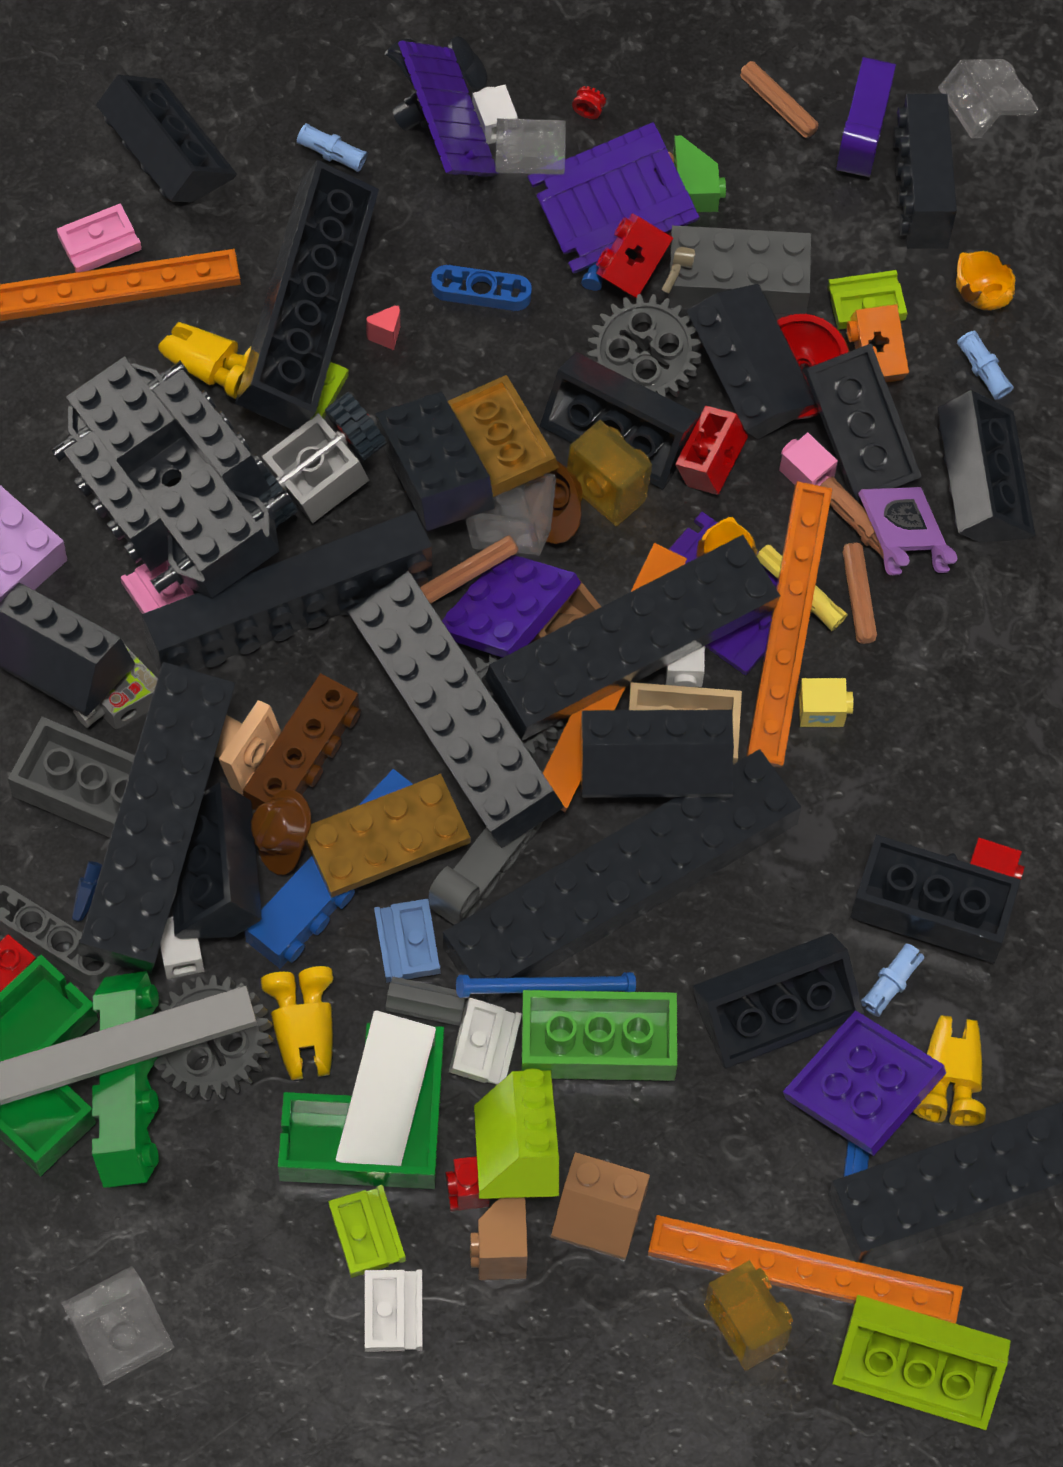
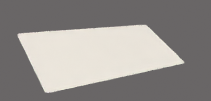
[336,1011,436,1166]

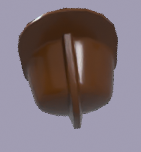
[524,461,583,544]
[251,790,311,875]

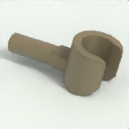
[661,247,695,294]

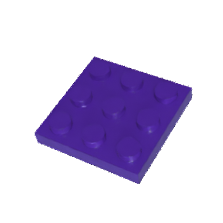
[442,555,581,657]
[783,1010,946,1156]

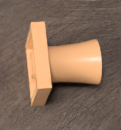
[214,700,281,795]

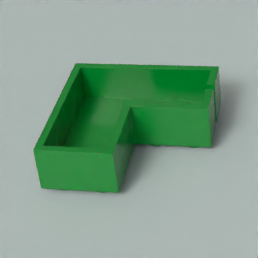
[0,955,98,1177]
[278,1023,444,1189]

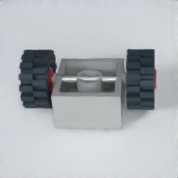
[258,392,387,528]

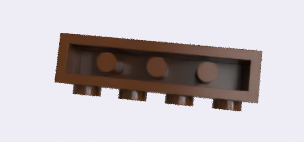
[243,673,361,811]

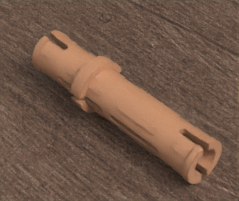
[820,476,906,559]

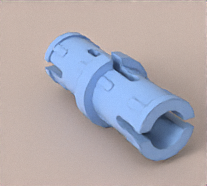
[297,123,368,172]
[957,330,1014,400]
[861,943,925,1017]

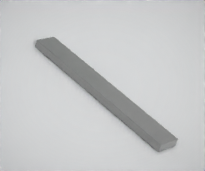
[0,986,258,1105]

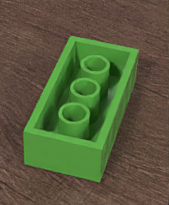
[521,990,677,1081]

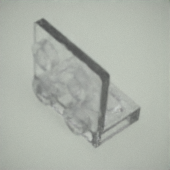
[938,59,1038,139]
[495,118,566,175]

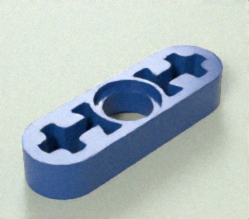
[431,265,532,311]

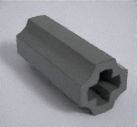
[385,977,467,1026]

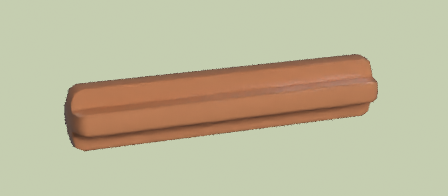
[740,61,819,138]
[420,535,518,604]
[843,543,877,644]

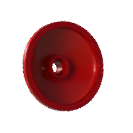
[777,314,850,419]

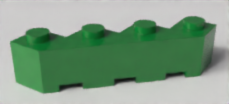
[92,971,159,1188]

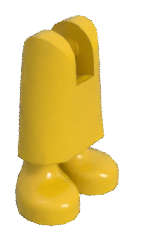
[158,322,251,399]
[261,966,333,1080]
[913,1015,986,1126]

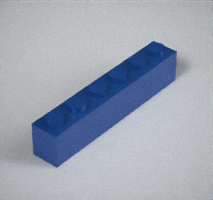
[245,769,413,969]

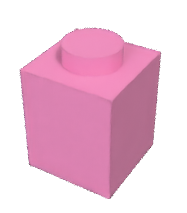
[779,433,838,486]

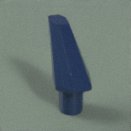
[72,861,102,921]

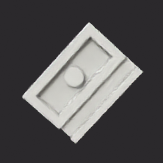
[449,998,522,1085]
[365,1270,422,1352]

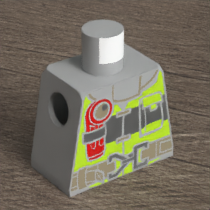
[73,644,158,729]

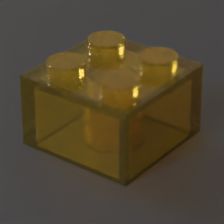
[567,420,652,527]
[704,1260,793,1371]

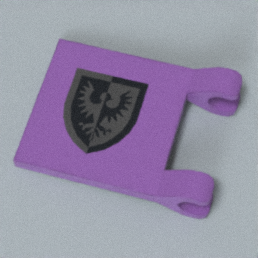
[858,487,957,575]

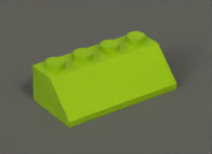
[474,1068,559,1199]
[833,1295,1011,1430]

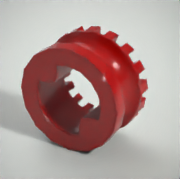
[572,86,606,119]

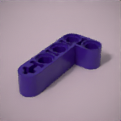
[836,57,896,177]

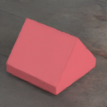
[366,305,400,350]

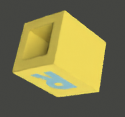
[799,678,853,727]

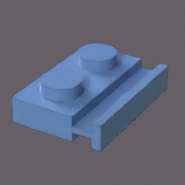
[374,899,441,983]

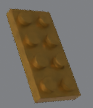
[448,375,559,497]
[305,774,471,898]

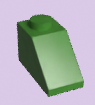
[673,135,726,212]

